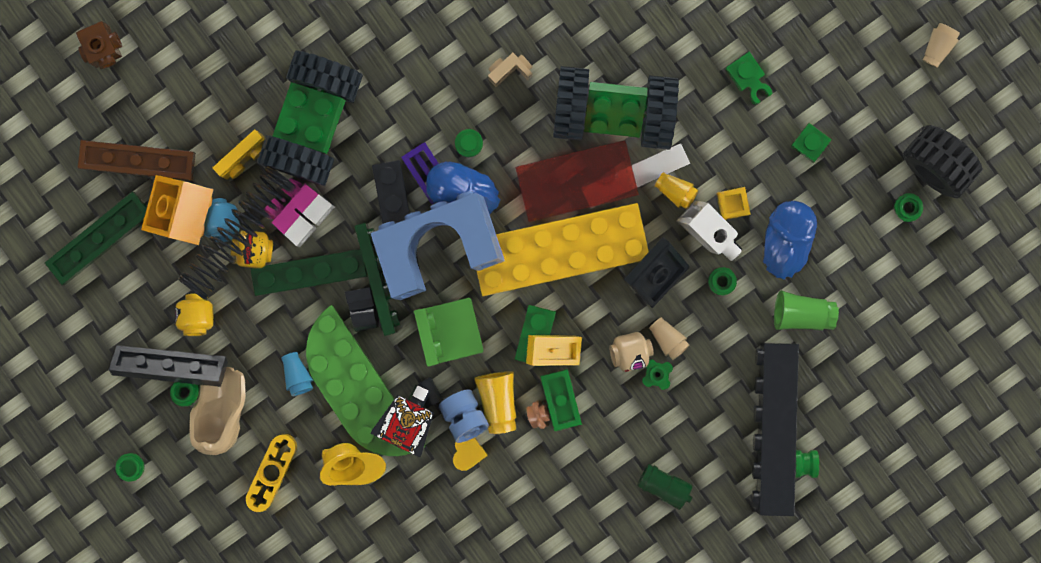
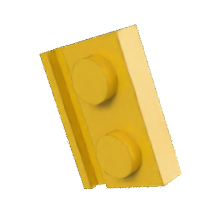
[212,129,265,180]

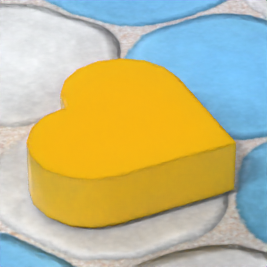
[453,438,488,471]

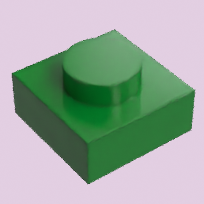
[791,123,832,163]

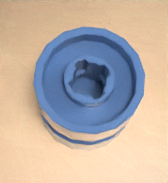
[439,390,489,443]

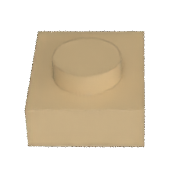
[488,53,532,87]

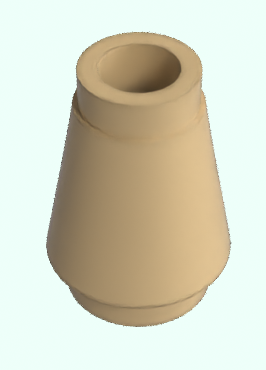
[923,23,960,68]
[649,317,690,360]

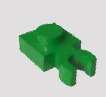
[725,52,773,105]

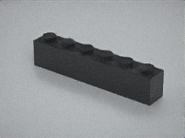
[751,343,799,516]

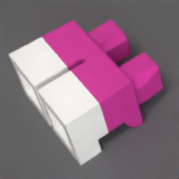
[264,178,335,247]

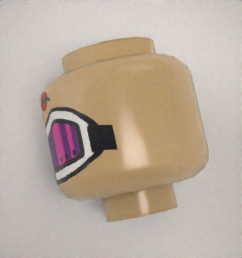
[609,332,653,372]

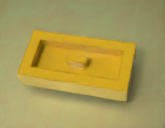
[526,335,582,366]

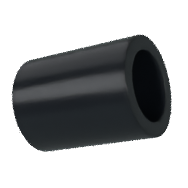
[417,377,443,409]

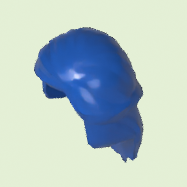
[426,162,501,214]
[763,201,817,280]

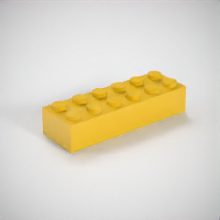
[477,203,649,297]

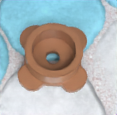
[527,400,550,429]

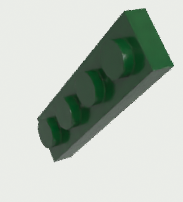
[45,192,147,285]
[354,223,401,336]
[250,249,368,296]

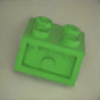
[414,298,484,367]

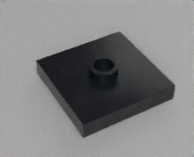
[624,237,690,308]

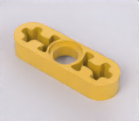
[246,434,297,512]

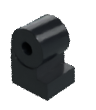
[345,287,378,332]

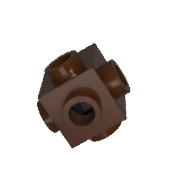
[76,21,123,69]

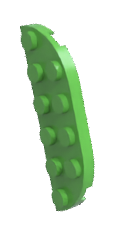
[306,305,426,456]

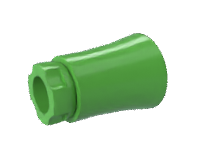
[774,290,839,330]

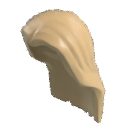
[190,367,246,455]

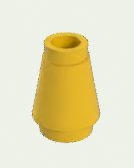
[655,172,699,210]

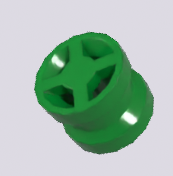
[795,450,819,478]

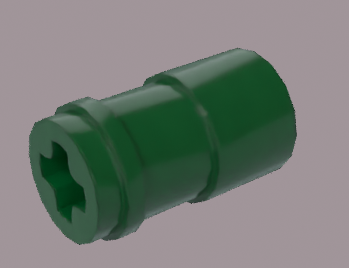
[637,464,693,510]

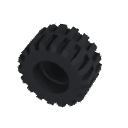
[903,125,983,199]

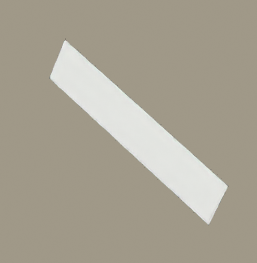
[581,143,690,209]

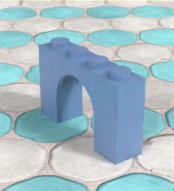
[371,191,505,300]

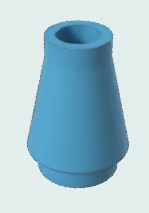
[281,352,313,396]

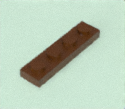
[78,140,196,181]

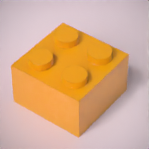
[141,175,213,245]

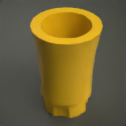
[474,371,517,434]

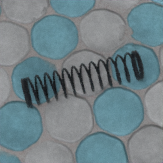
[177,166,296,301]

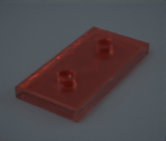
[515,140,639,222]

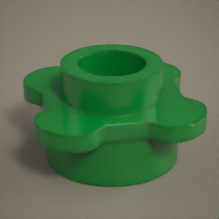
[642,359,673,390]

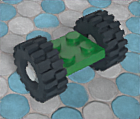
[257,50,363,186]
[553,66,679,150]

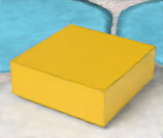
[716,187,751,220]

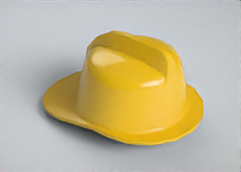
[320,443,386,485]

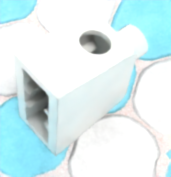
[677,200,742,261]

